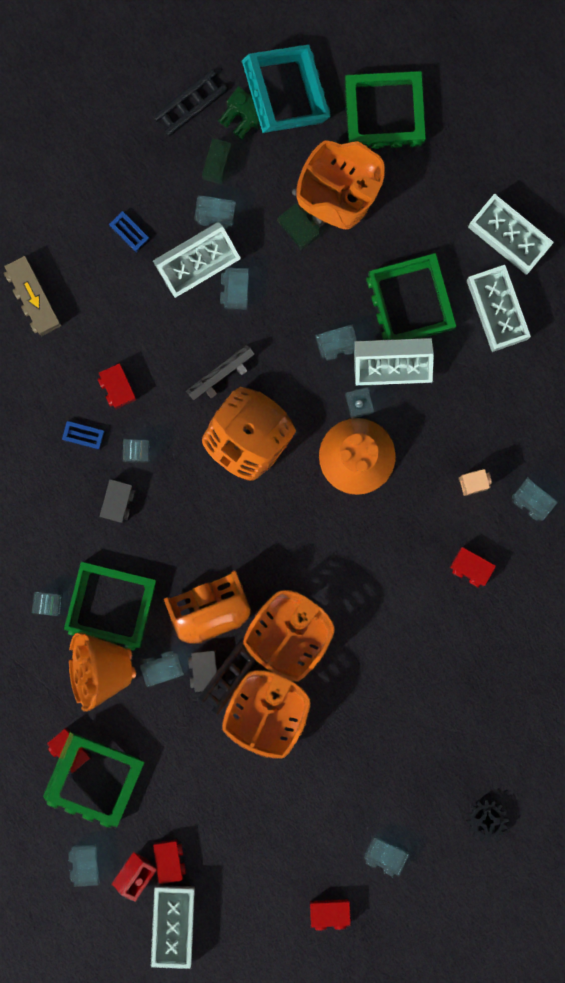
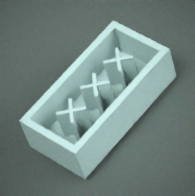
[468,194,554,275]
[153,222,241,298]
[467,265,531,352]
[354,338,433,385]
[151,885,195,969]

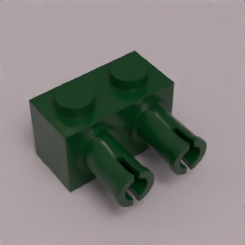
[218,86,260,139]

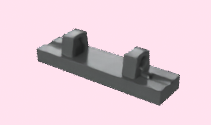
[186,345,254,400]

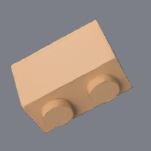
[459,469,492,496]

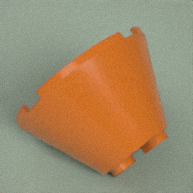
[319,418,395,494]
[69,633,136,711]

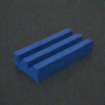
[109,211,149,252]
[62,421,105,450]

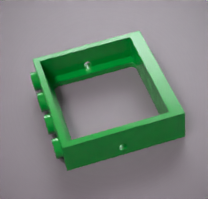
[345,71,425,149]
[366,253,456,340]
[64,562,157,651]
[43,732,144,828]

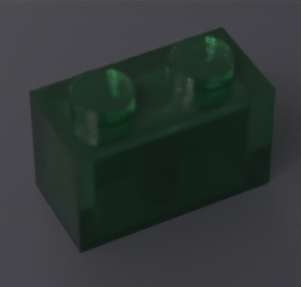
[202,138,231,184]
[278,203,320,250]

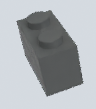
[99,480,135,523]
[188,651,219,692]

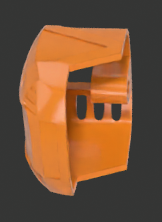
[296,140,385,229]
[202,387,296,480]
[164,571,251,643]
[243,591,334,682]
[222,671,310,758]

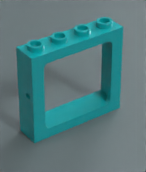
[242,45,330,133]

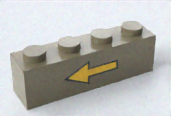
[4,256,61,336]

